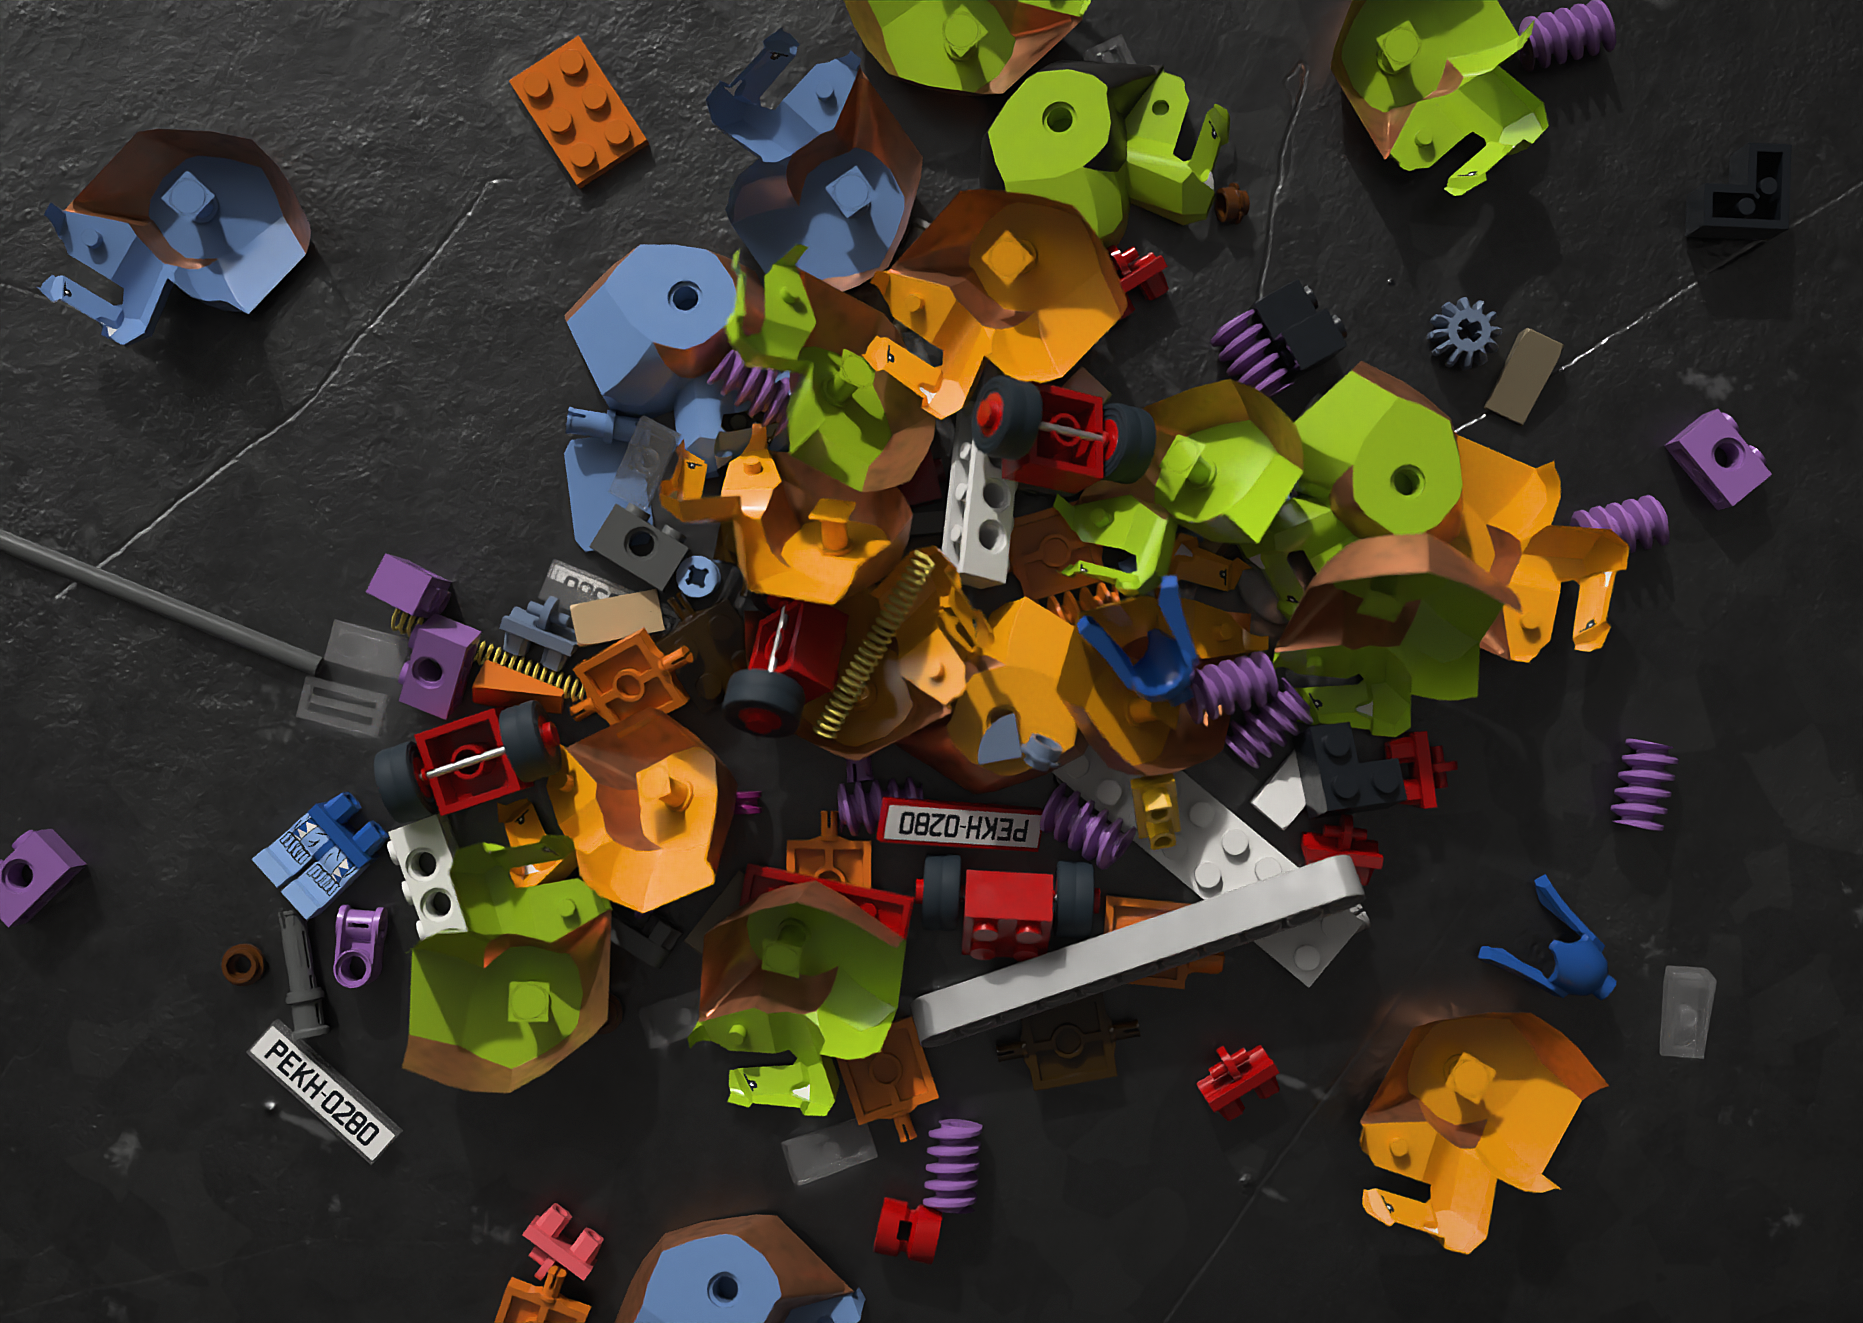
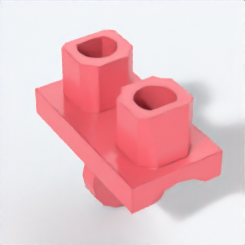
[522,1203,604,1281]

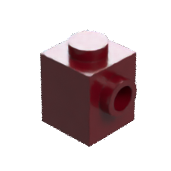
[896,449,947,510]

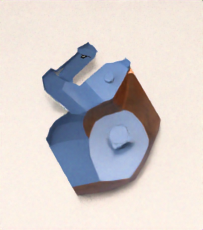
[706,27,923,299]
[36,129,311,347]
[564,245,791,479]
[614,1214,866,1323]

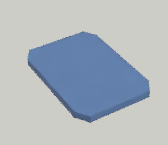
[564,437,654,552]

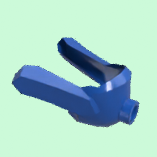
[1077,575,1200,708]
[1478,874,1617,1001]

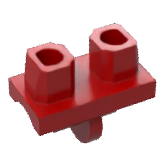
[1105,245,1169,321]
[1384,731,1458,809]
[1300,814,1384,886]
[1196,1044,1280,1121]

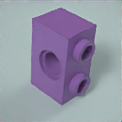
[1664,409,1772,510]
[366,554,451,619]
[398,613,482,720]
[0,829,87,928]

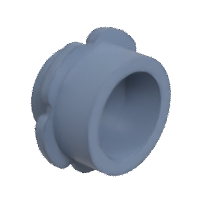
[1021,733,1063,772]

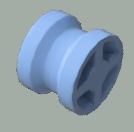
[676,556,721,599]

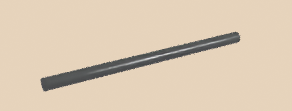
[0,529,325,677]

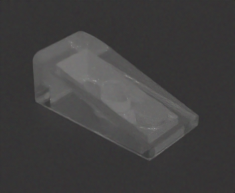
[324,619,413,680]
[1659,965,1717,1058]
[781,1118,878,1186]

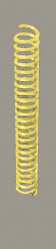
[812,550,935,739]
[391,608,585,702]

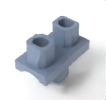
[499,596,580,671]

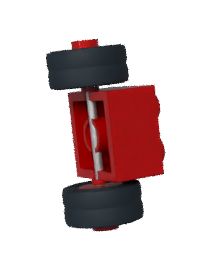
[971,376,1156,494]
[722,590,849,738]
[374,700,562,824]
[915,853,1100,962]

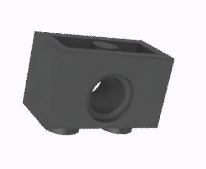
[589,502,691,593]

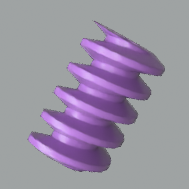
[1518,0,1617,72]
[1210,309,1294,398]
[707,350,792,436]
[1570,495,1669,553]
[1184,651,1278,724]
[1225,677,1313,769]
[1610,738,1679,831]
[837,777,923,836]
[1040,782,1137,870]
[923,1119,982,1214]

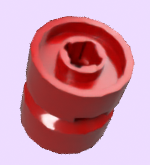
[873,1197,943,1265]

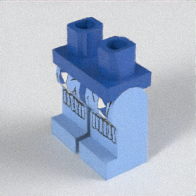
[252,792,389,920]

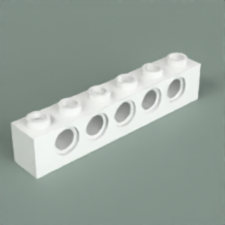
[942,359,1027,589]
[387,814,467,940]

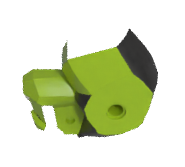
[979,60,1231,249]

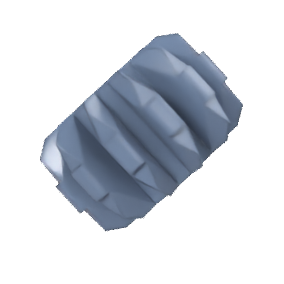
[1427,297,1502,371]

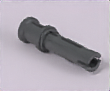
[277,909,331,1040]

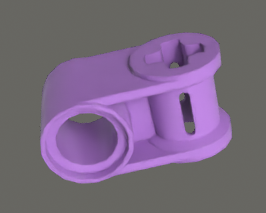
[333,904,388,988]

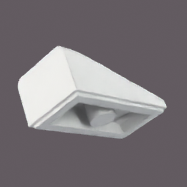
[1248,749,1306,831]

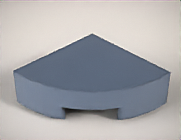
[978,714,1022,764]

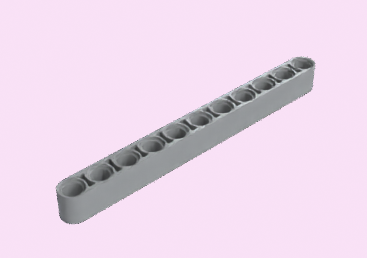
[910,855,1366,1048]

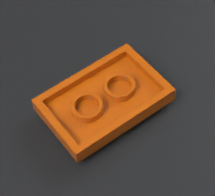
[509,35,649,189]

